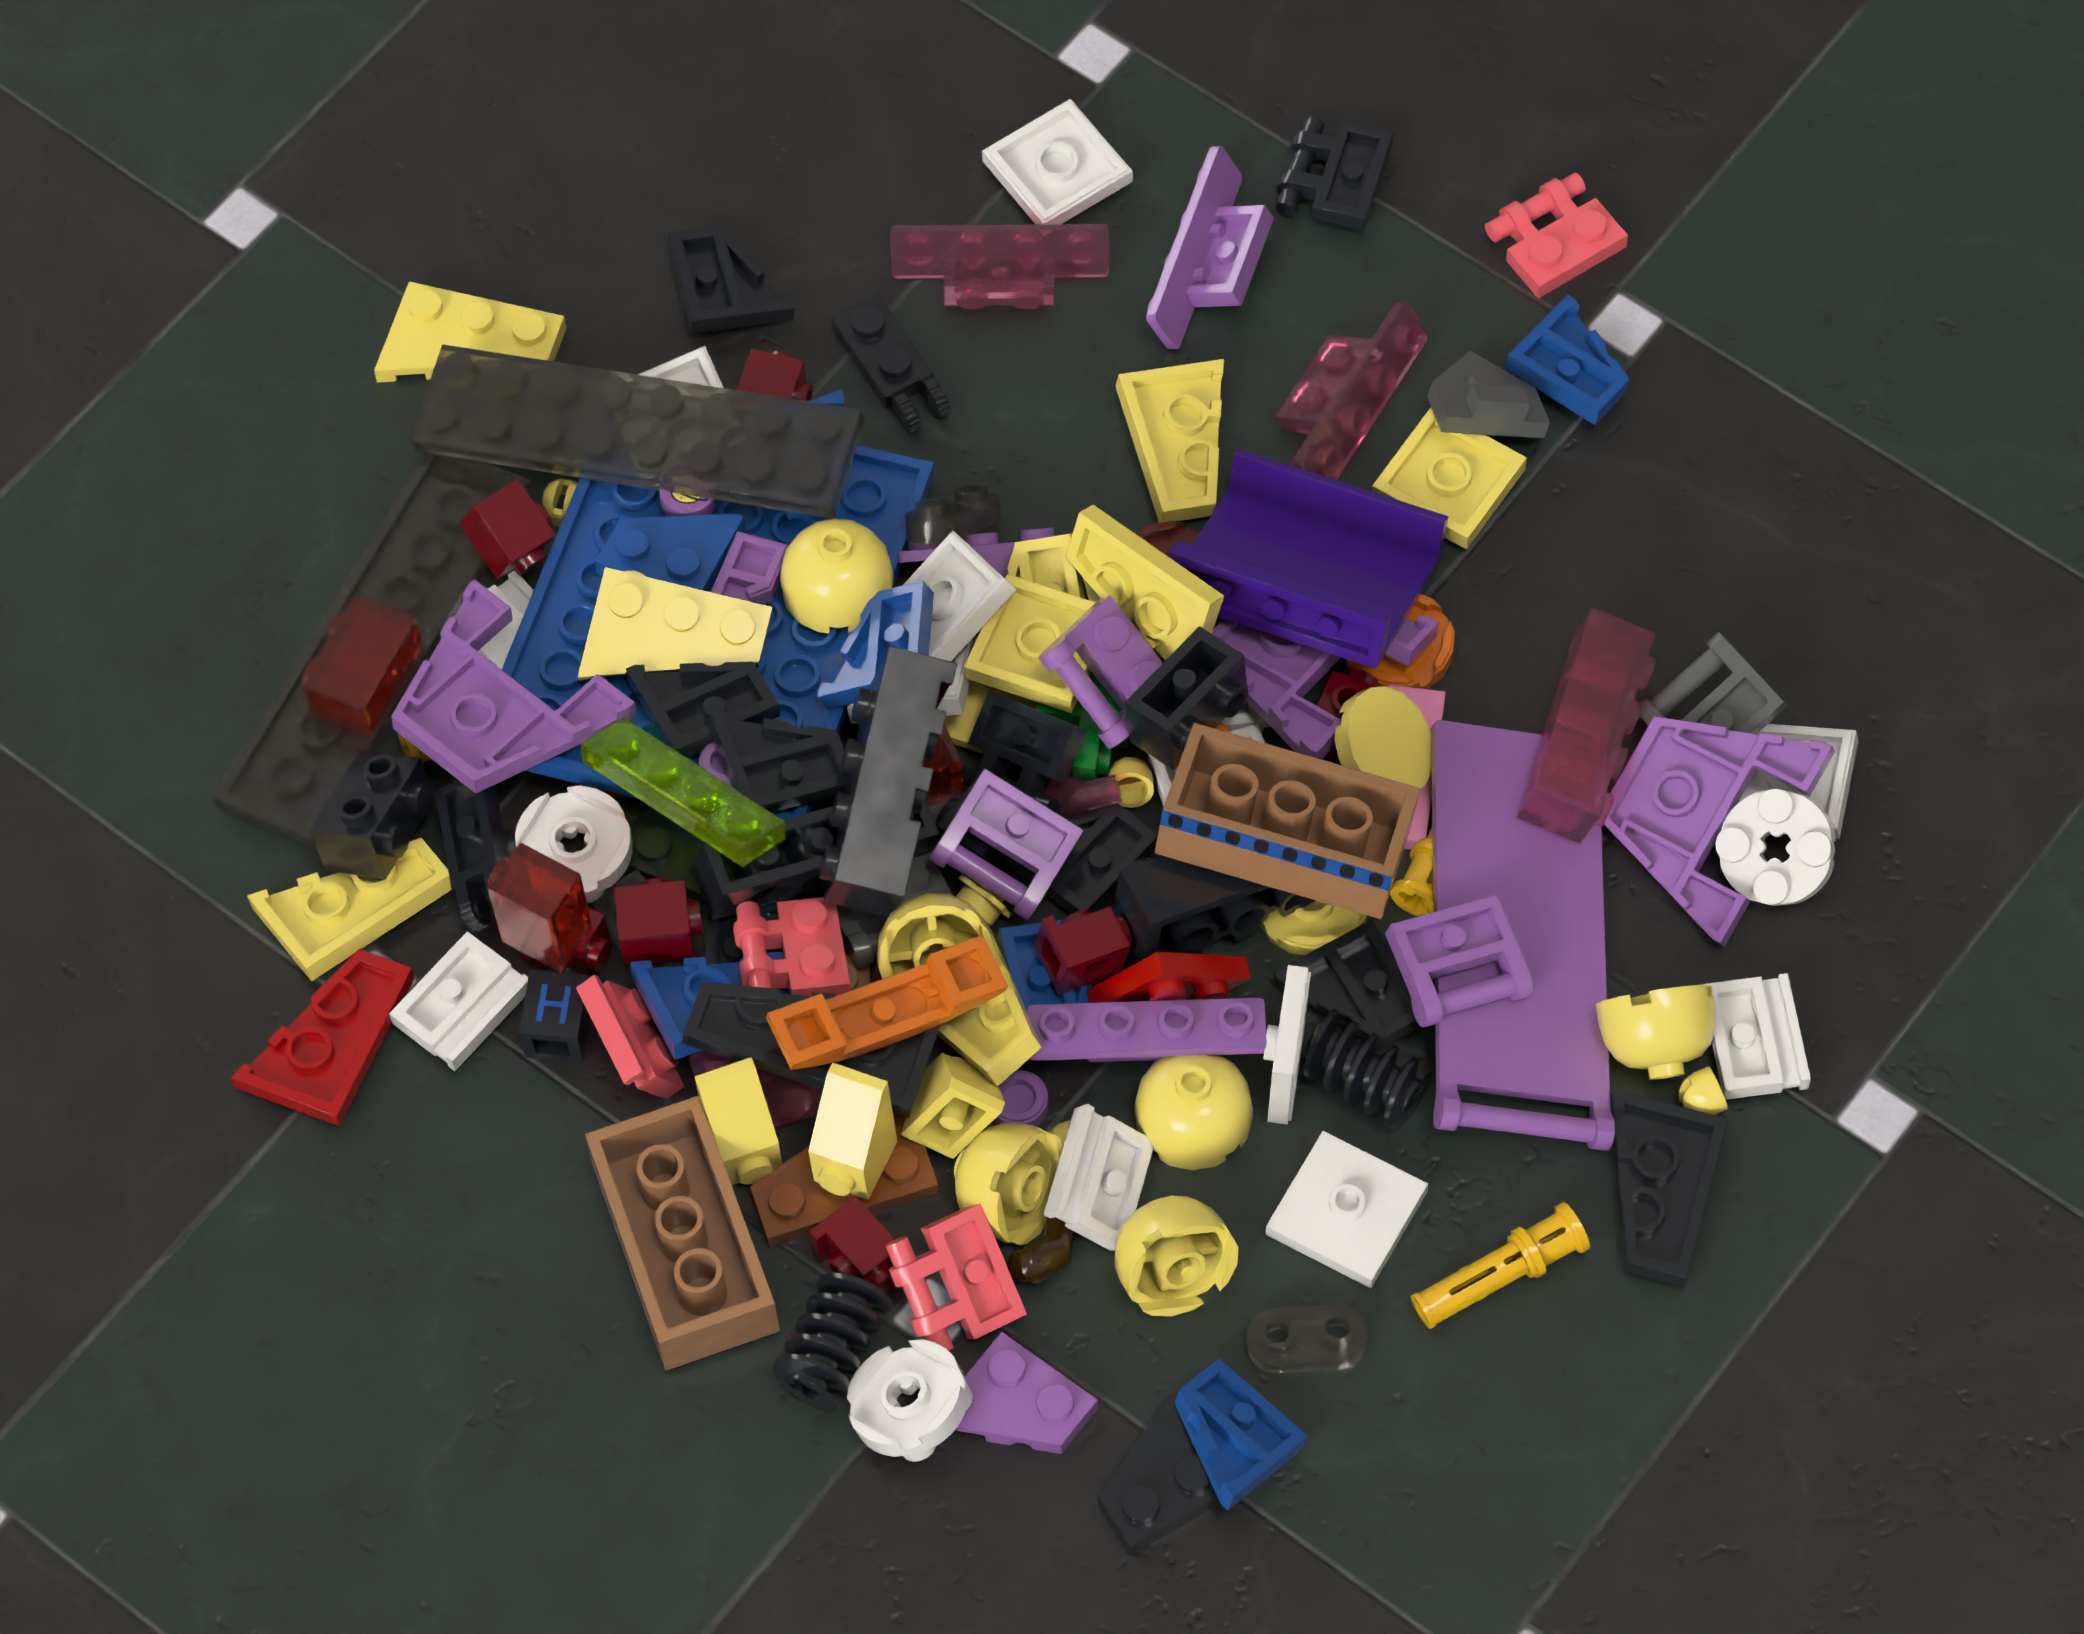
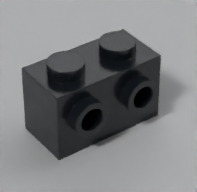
[1125,626,1248,770]
[309,749,435,880]

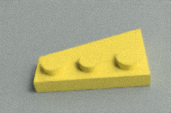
[374,282,567,382]
[1116,359,1224,524]
[1066,505,1224,661]
[577,567,772,681]
[247,838,452,982]
[937,918,1042,1087]

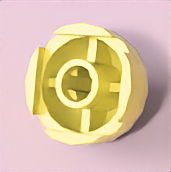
[780,518,894,633]
[877,893,996,979]
[1596,985,1716,1080]
[1134,1055,1253,1170]
[954,1122,1063,1245]
[1115,1195,1239,1317]

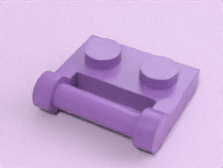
[1038,595,1163,749]
[928,768,1083,921]
[1385,895,1534,1028]

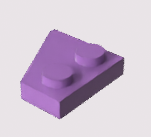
[955,1332,1098,1454]

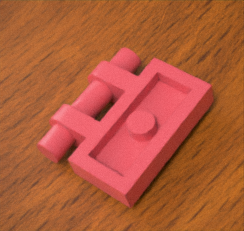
[1485,172,1628,299]
[733,897,850,996]
[885,1204,1027,1351]

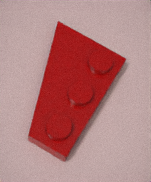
[230,949,415,1126]

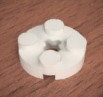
[515,786,633,903]
[1715,788,1836,906]
[847,1339,973,1462]

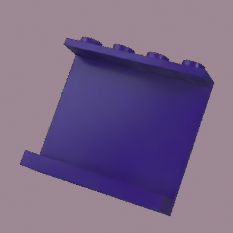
[1169,449,1449,669]

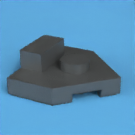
[1427,351,1550,438]

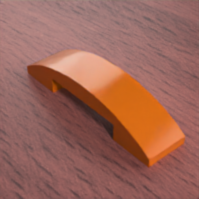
[766,935,1008,1070]

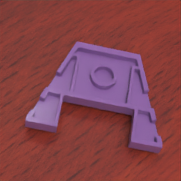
[391,579,636,793]
[1212,615,1439,760]
[1597,716,1836,948]

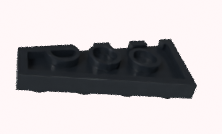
[682,982,941,1118]

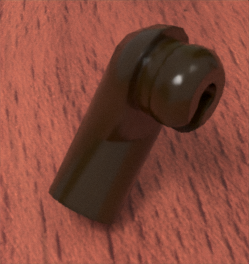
[1008,1216,1074,1284]

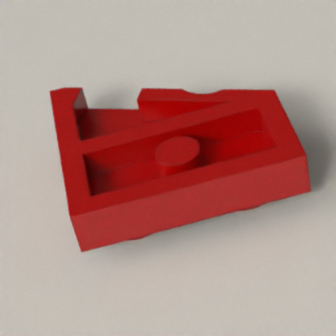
[1087,952,1251,1003]

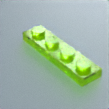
[581,717,785,867]

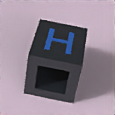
[519,967,591,1063]

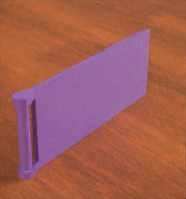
[1431,720,1615,1151]

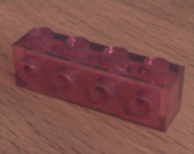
[1516,607,1656,843]

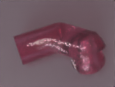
[1045,774,1122,816]

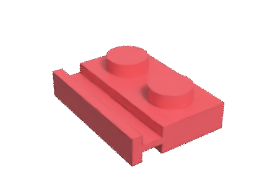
[576,975,685,1100]

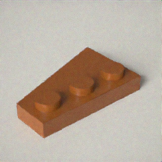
[750,1113,939,1248]

